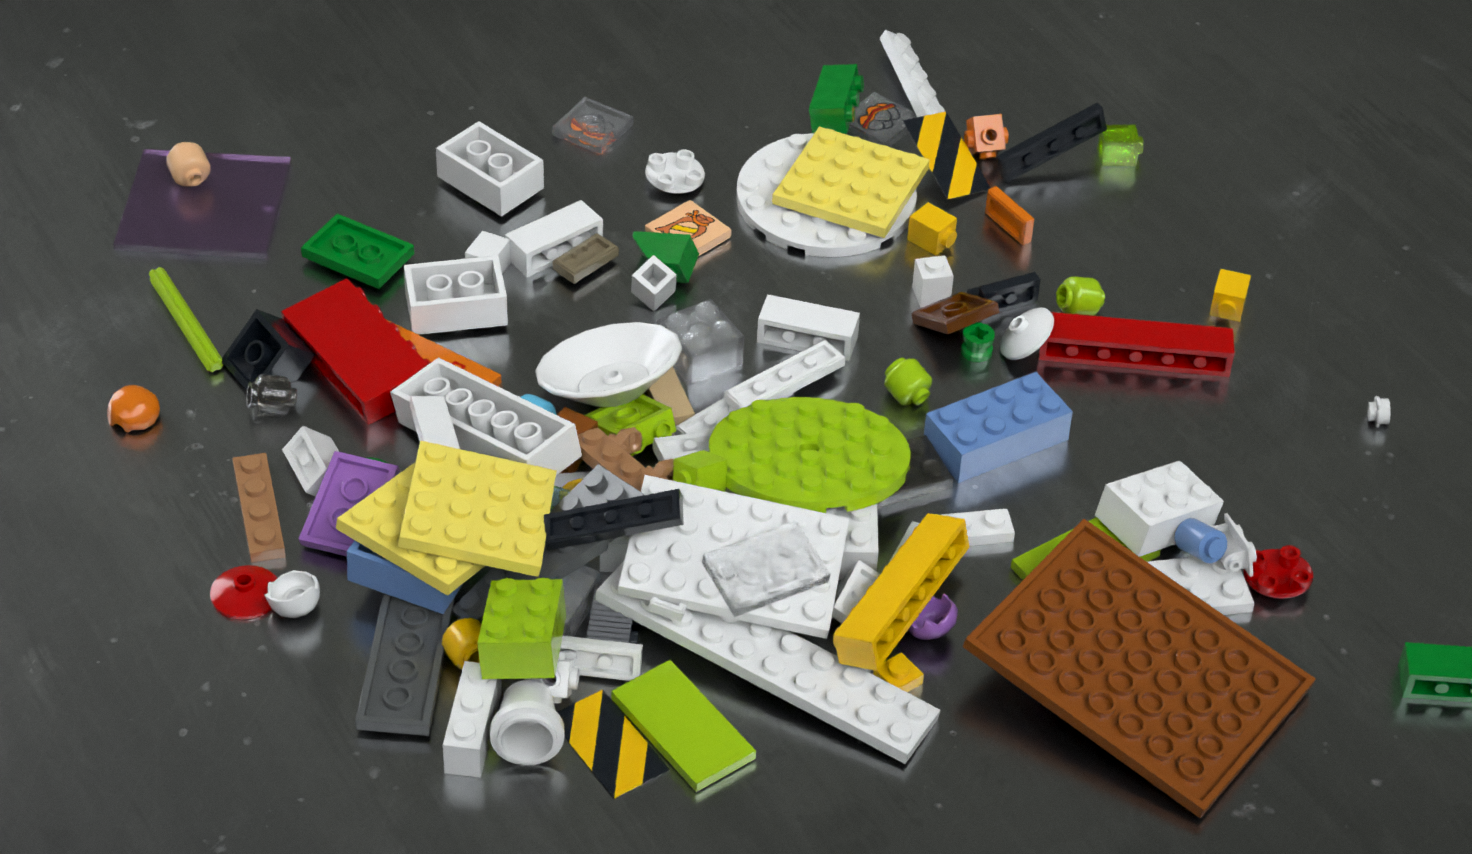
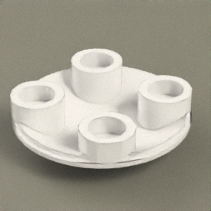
[645,149,705,193]

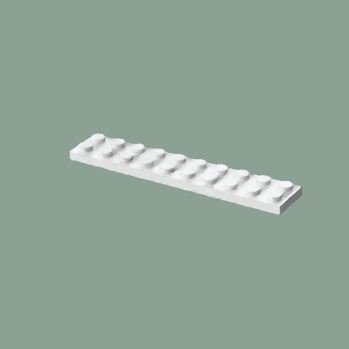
[595,561,940,764]

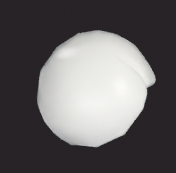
[265,570,320,618]

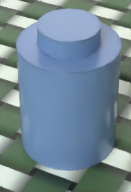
[1175,518,1227,563]

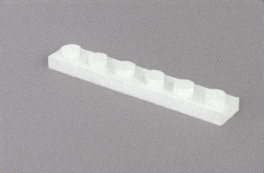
[879,30,945,117]

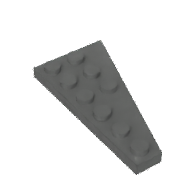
[452,464,645,624]

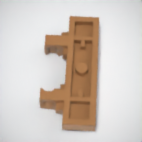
[578,427,674,492]

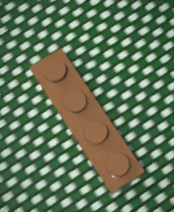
[232,453,286,563]

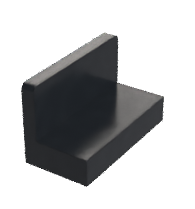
[967,272,1041,313]

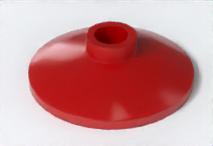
[210,565,277,620]

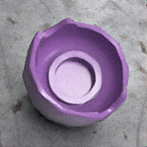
[908,593,958,640]

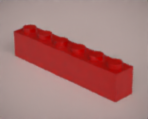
[1038,312,1234,377]

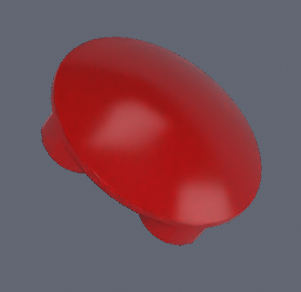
[1244,545,1313,598]

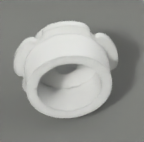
[1367,396,1390,428]

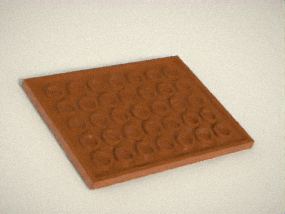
[963,519,1316,818]

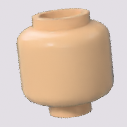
[166,142,211,187]

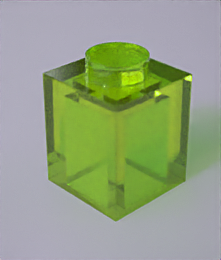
[1097,125,1144,166]

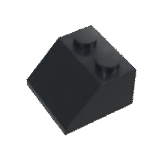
[222,309,315,398]

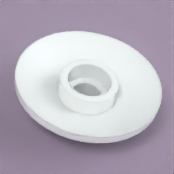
[1000,307,1054,360]

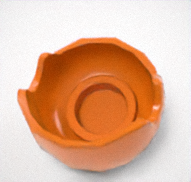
[107,385,160,433]

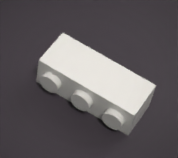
[505,200,603,277]
[757,295,860,361]
[443,661,502,778]

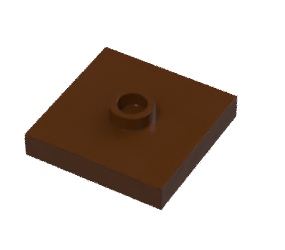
[911,292,1000,334]

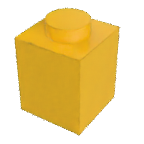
[907,202,957,256]
[1209,269,1251,322]

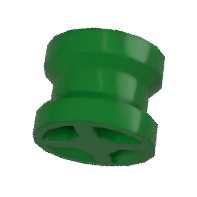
[961,323,995,363]

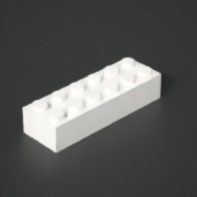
[390,357,582,476]

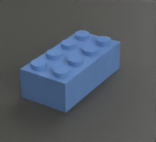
[923,372,1073,483]

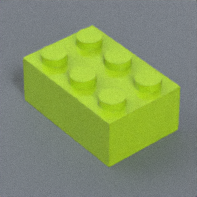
[477,578,566,679]

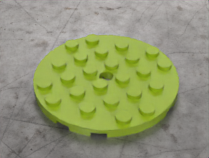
[708,397,910,513]

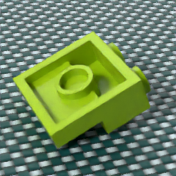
[584,394,677,456]

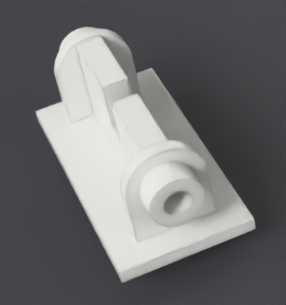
[1211,513,1257,577]

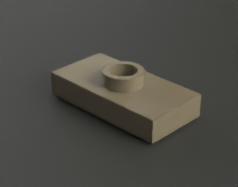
[552,233,619,284]

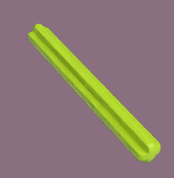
[149,267,223,373]

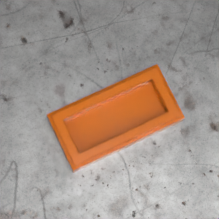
[985,186,1034,245]

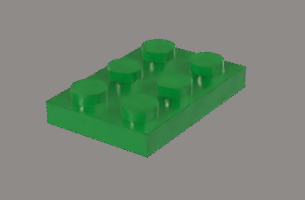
[301,213,414,289]

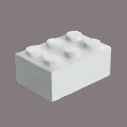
[436,121,544,216]
[404,255,508,335]
[1095,460,1224,557]

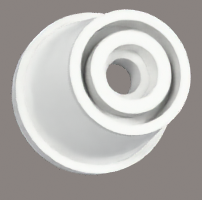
[490,680,564,765]

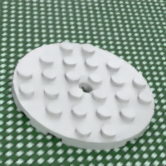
[736,133,917,257]

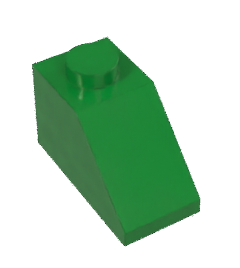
[632,231,699,283]

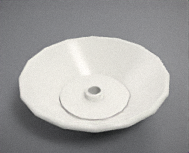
[535,322,682,407]

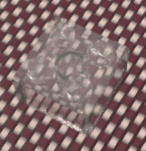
[656,299,744,386]

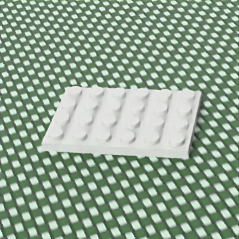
[617,475,849,639]

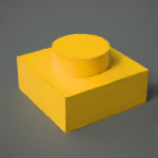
[873,652,924,692]

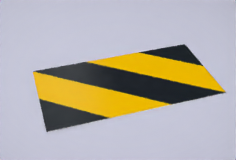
[902,111,991,199]
[557,689,670,799]

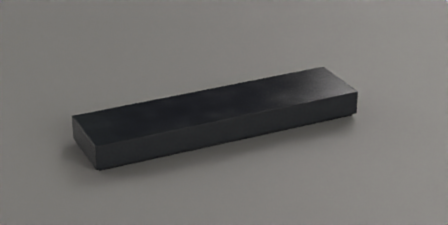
[996,103,1107,183]
[544,489,684,550]

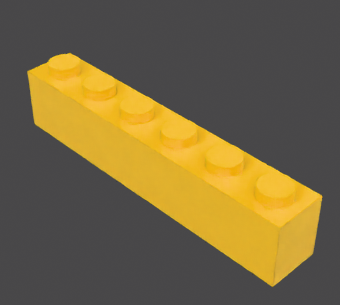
[833,513,969,671]

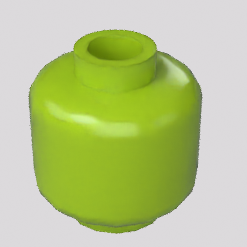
[1056,276,1105,316]
[884,357,932,406]

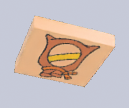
[645,200,731,256]

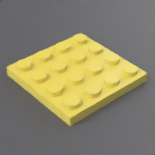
[772,127,930,238]
[397,440,557,577]
[336,462,485,596]

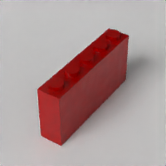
[281,278,431,425]

